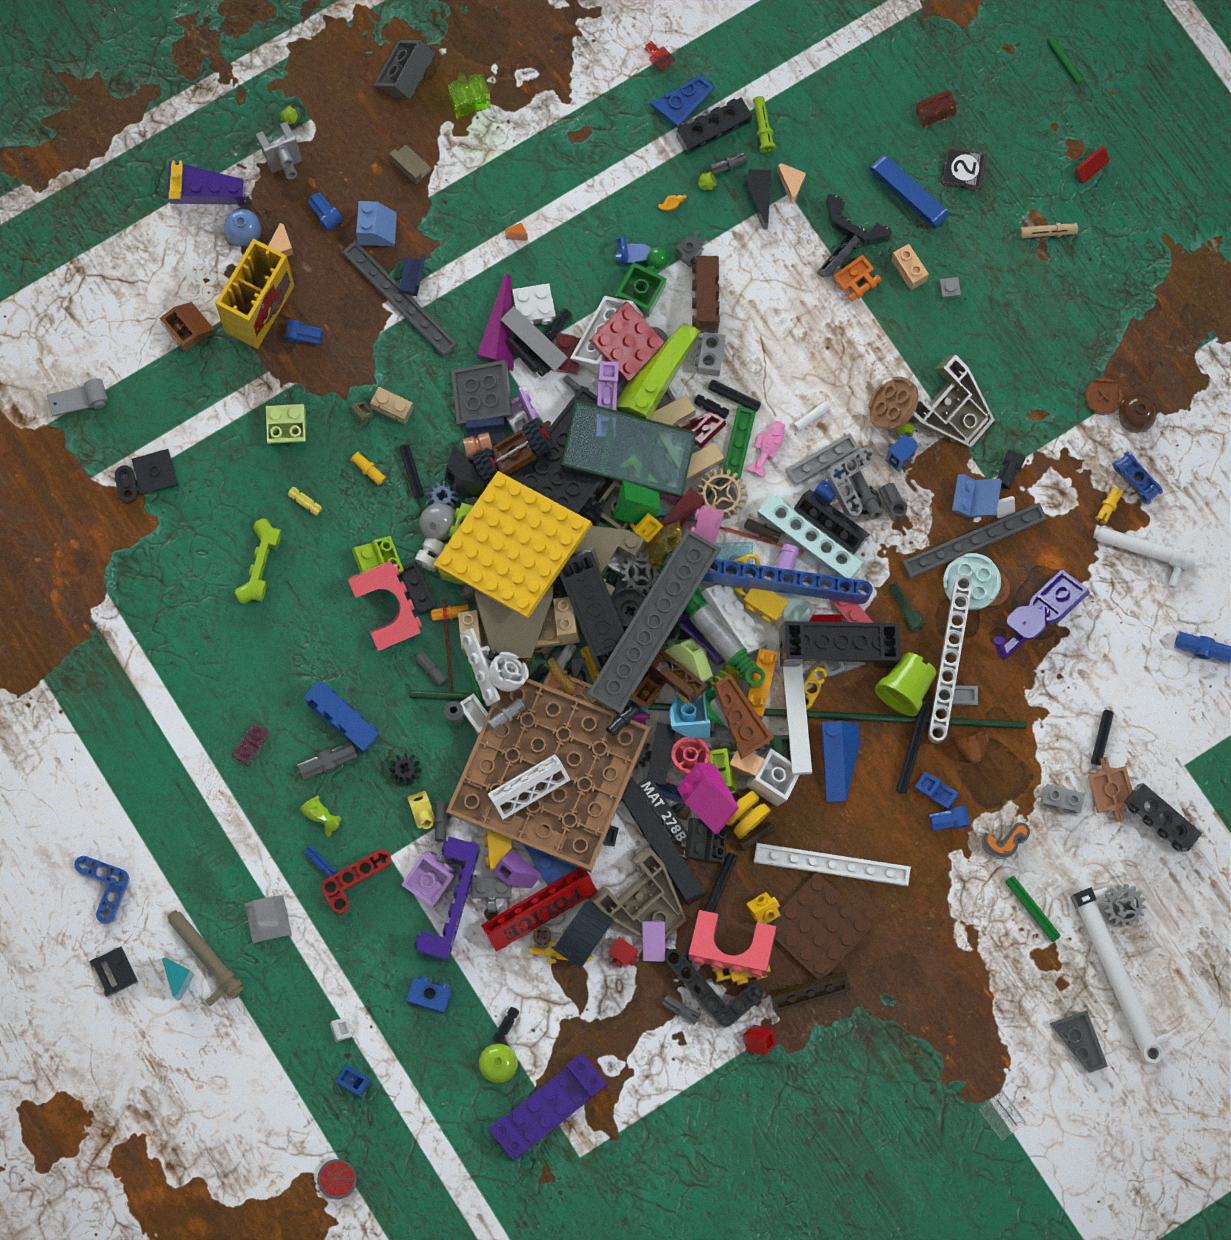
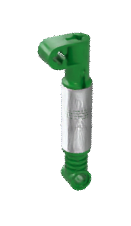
[685,593,765,689]

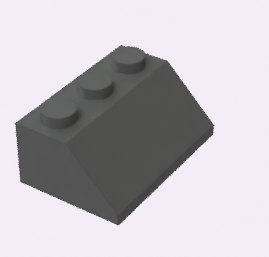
[373,40,435,99]

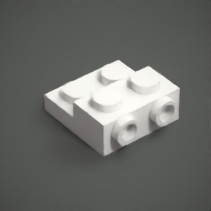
[512,283,556,325]

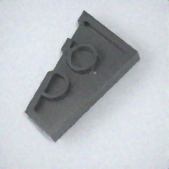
[1050,1010,1108,1073]

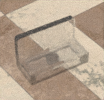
[979,1090,1027,1140]

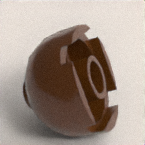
[1119,395,1157,433]

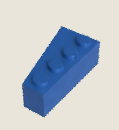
[304,680,380,754]

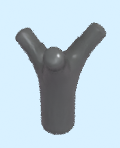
[563,375,589,394]

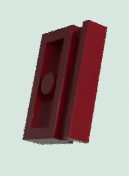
[551,333,581,375]

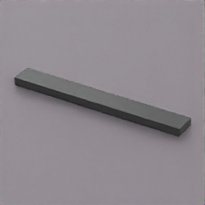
[342,240,458,358]
[902,503,1047,580]

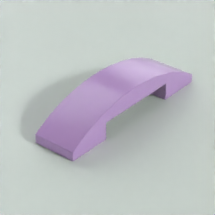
[596,361,619,438]

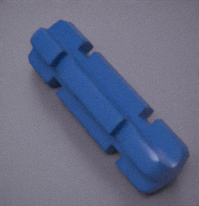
[304,846,337,878]

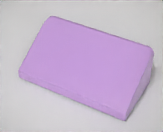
[642,920,665,961]

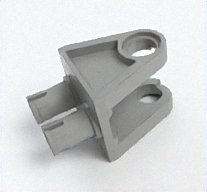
[256,122,303,179]

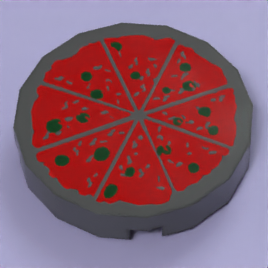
[317,1159,357,1200]

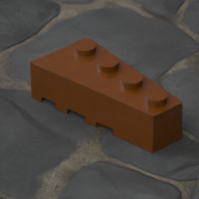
[692,256,720,333]

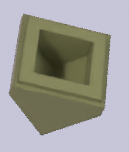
[350,401,374,425]

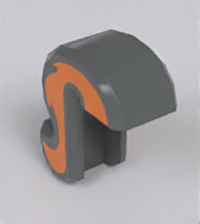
[981,822,1030,859]

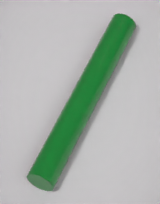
[1047,36,1083,84]

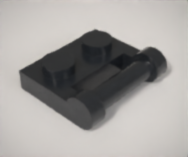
[89,946,139,997]

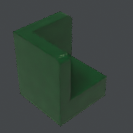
[773,735,791,757]

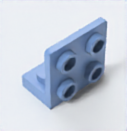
[952,474,1002,518]

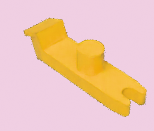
[169,160,183,199]

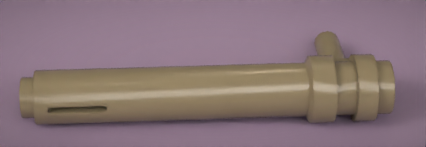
[167,910,245,1006]

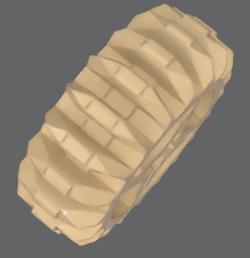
[697,468,747,520]

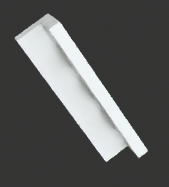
[488,754,570,819]

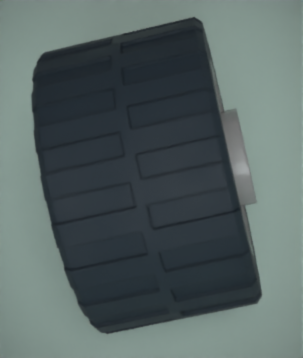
[554,901,614,968]

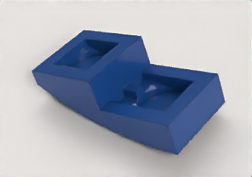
[915,772,959,811]

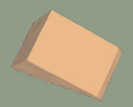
[777,163,806,204]
[268,223,293,256]
[730,751,765,776]

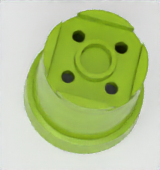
[875,652,937,716]

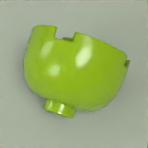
[479,1044,518,1084]

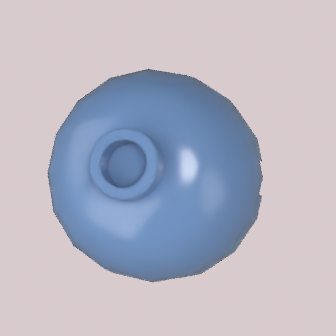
[224,209,261,247]

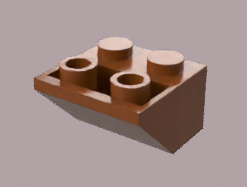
[160,302,215,353]

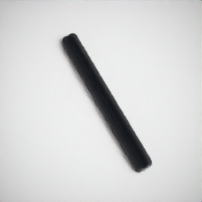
[896,701,932,794]

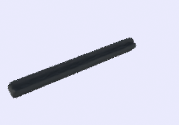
[684,853,738,962]

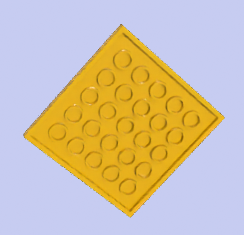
[434,471,592,619]

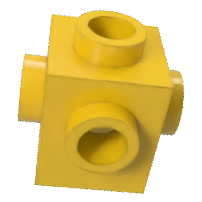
[746,892,781,924]

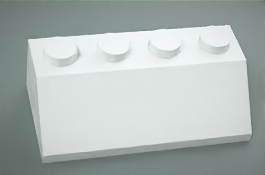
[570,296,643,374]

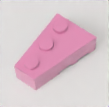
[691,505,725,544]

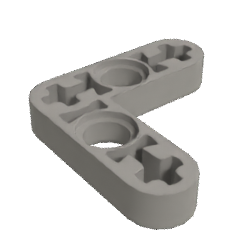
[826,447,875,516]

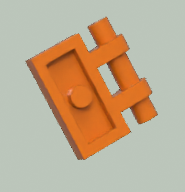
[833,255,882,302]

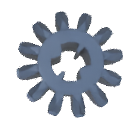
[426,482,458,509]

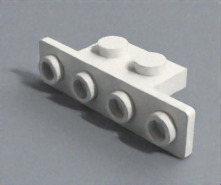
[460,628,500,706]

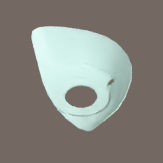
[784,595,815,622]

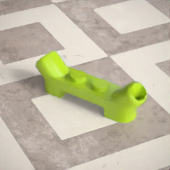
[235,518,282,604]

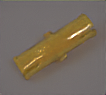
[544,657,578,694]

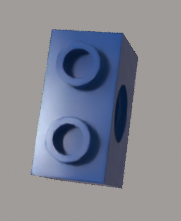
[885,434,918,472]
[406,976,452,1014]

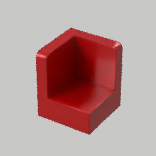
[743,1025,777,1055]

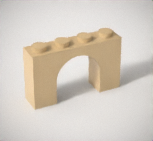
[649,394,724,484]

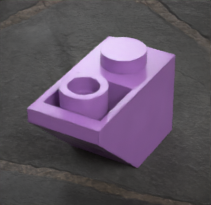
[493,850,542,888]

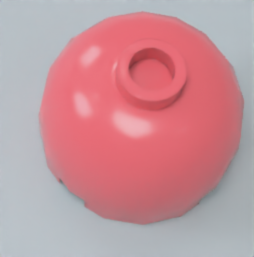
[671,736,710,776]

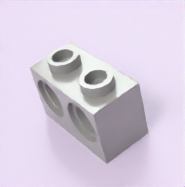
[694,332,726,376]
[1040,784,1085,816]

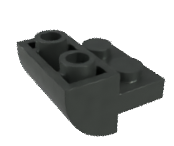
[684,818,728,863]

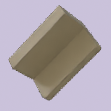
[389,145,431,185]

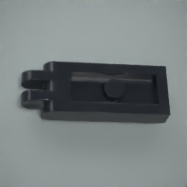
[506,334,551,377]

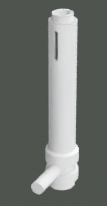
[1093,526,1196,587]

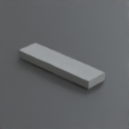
[501,306,568,372]
[785,433,860,487]

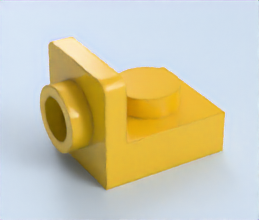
[630,513,663,543]

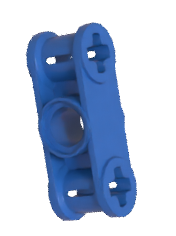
[1112,451,1163,505]

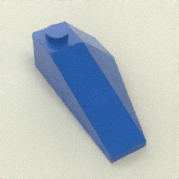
[820,721,860,803]

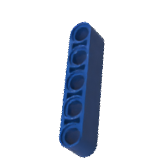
[869,155,948,229]

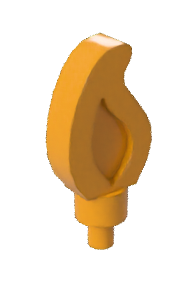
[658,195,687,211]

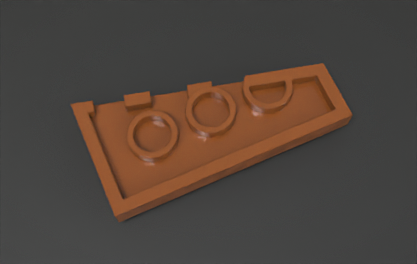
[713,674,774,760]

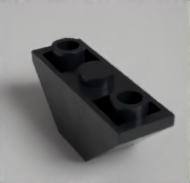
[445,446,487,497]

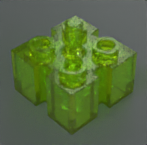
[447,72,491,119]

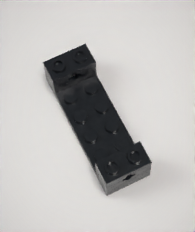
[559,547,625,672]
[779,621,900,668]

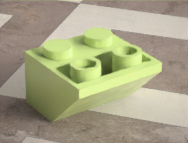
[266,404,306,444]

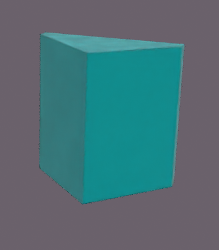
[162,957,195,1001]

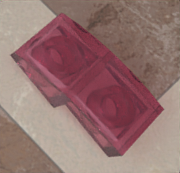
[232,722,271,767]

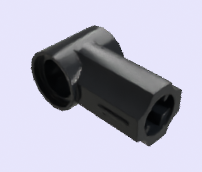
[997,449,1026,490]

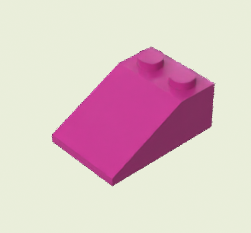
[677,762,739,834]

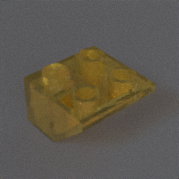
[645,521,683,567]

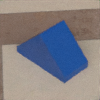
[335,1065,372,1098]

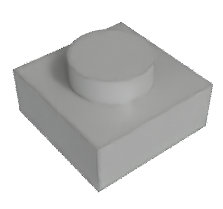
[939,277,961,299]

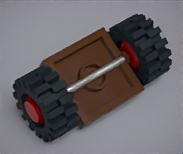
[473,418,554,483]

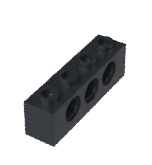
[676,97,752,155]
[793,489,870,554]
[1124,783,1202,852]

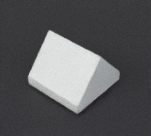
[330,1018,352,1042]

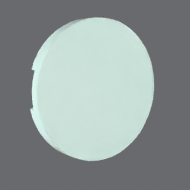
[943,553,1001,610]

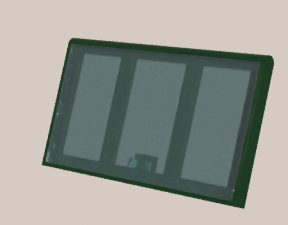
[560,400,697,498]

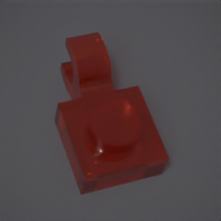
[644,40,675,73]

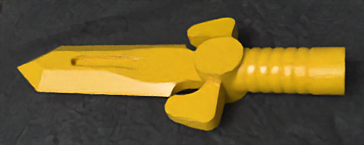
[528,940,595,964]

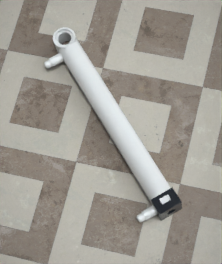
[1071,887,1172,1065]

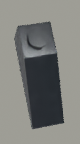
[744,169,771,229]

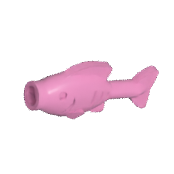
[747,421,785,477]

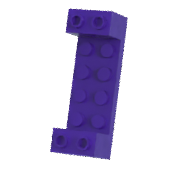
[414,837,480,963]
[489,1053,607,1162]

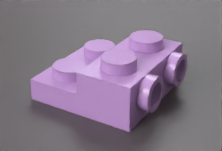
[402,851,458,907]

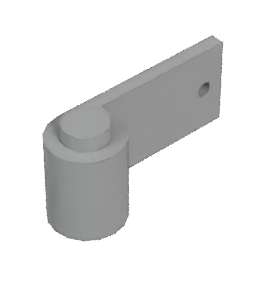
[47,378,108,417]

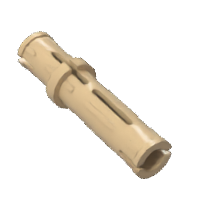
[1021,222,1078,239]

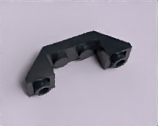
[826,193,892,246]

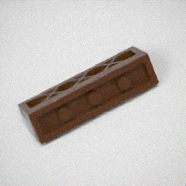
[649,649,708,704]

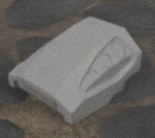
[244,895,292,944]

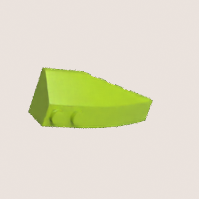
[616,323,701,419]

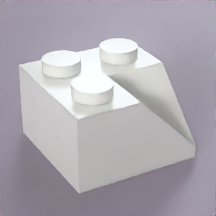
[745,749,799,807]

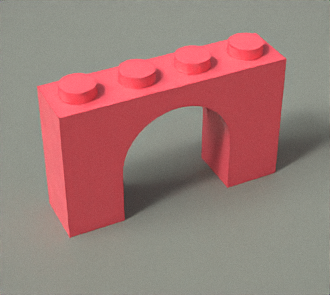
[347,561,422,651]
[689,910,776,978]

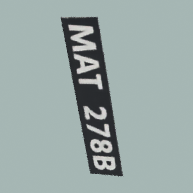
[637,777,687,845]

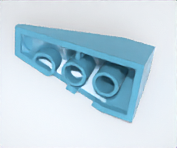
[669,678,710,739]

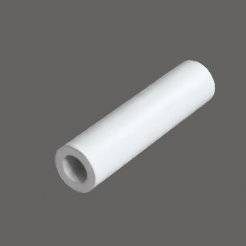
[794,402,829,431]

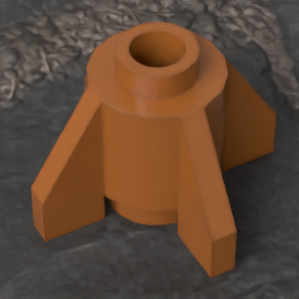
[954,730,989,763]

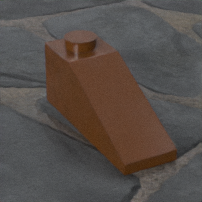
[630,671,666,709]

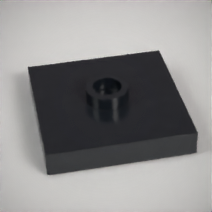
[131,449,178,495]

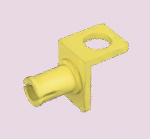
[407,791,435,829]

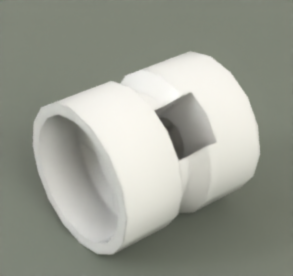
[414,538,445,572]

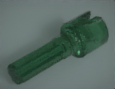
[888,582,926,634]

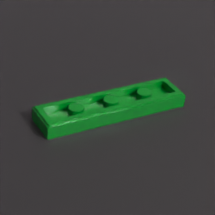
[723,407,756,481]

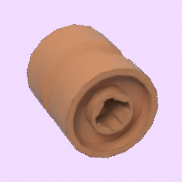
[463,432,494,462]

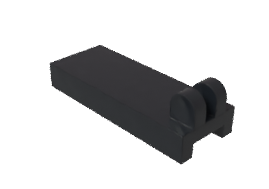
[817,235,862,277]
[400,561,436,614]

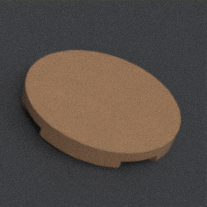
[868,376,919,431]

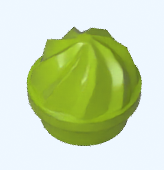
[279,105,298,124]
[698,172,717,190]
[896,421,915,438]

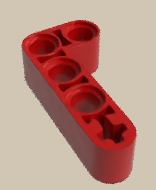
[322,849,392,915]

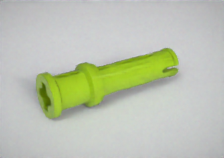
[753,96,776,153]

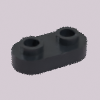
[115,465,138,504]

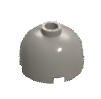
[419,503,457,541]

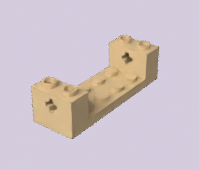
[458,597,580,657]

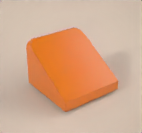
[505,223,528,241]

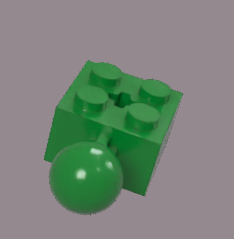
[616,247,670,317]

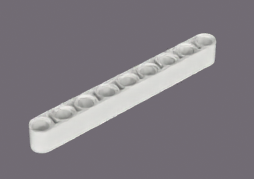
[928,574,973,744]

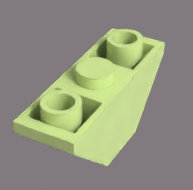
[661,638,713,682]

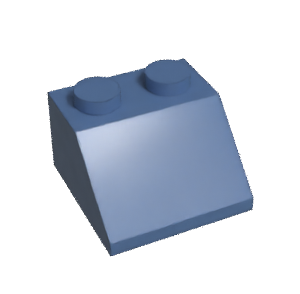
[356,201,397,246]

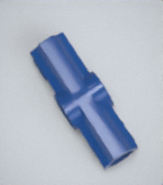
[1174,631,1231,664]

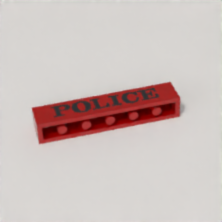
[481,868,598,952]

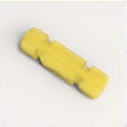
[288,487,322,515]

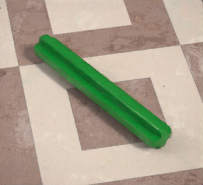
[1006,876,1061,942]

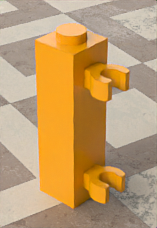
[747,648,778,720]

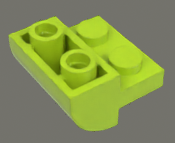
[352,536,404,576]

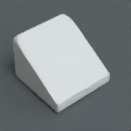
[507,410,530,433]
[996,496,1015,519]

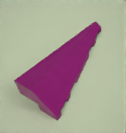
[477,273,514,371]

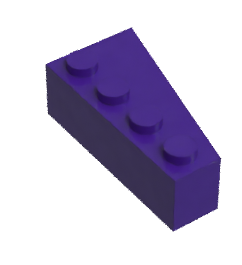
[168,161,245,205]

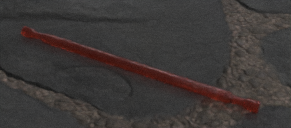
[720,526,803,553]
[442,599,454,692]

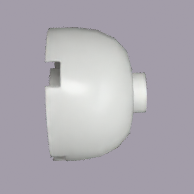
[489,652,529,692]

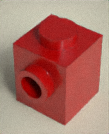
[607,936,639,968]

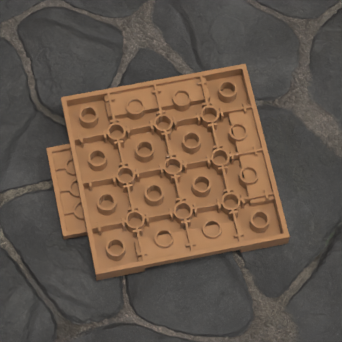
[446,668,651,873]

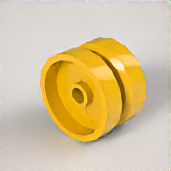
[726,790,771,839]

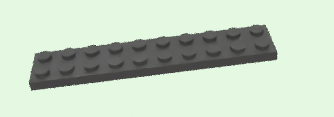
[587,529,721,713]

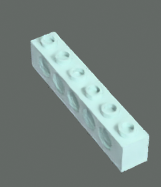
[757,494,863,579]

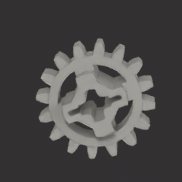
[619,553,660,594]
[1103,884,1146,927]

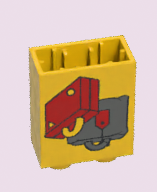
[215,239,294,349]

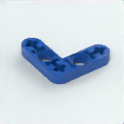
[74,856,130,924]

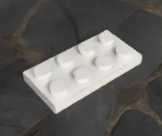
[701,584,768,654]

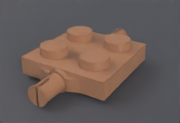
[1088,757,1133,822]

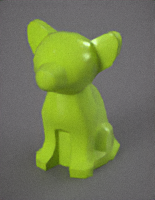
[300,796,341,837]

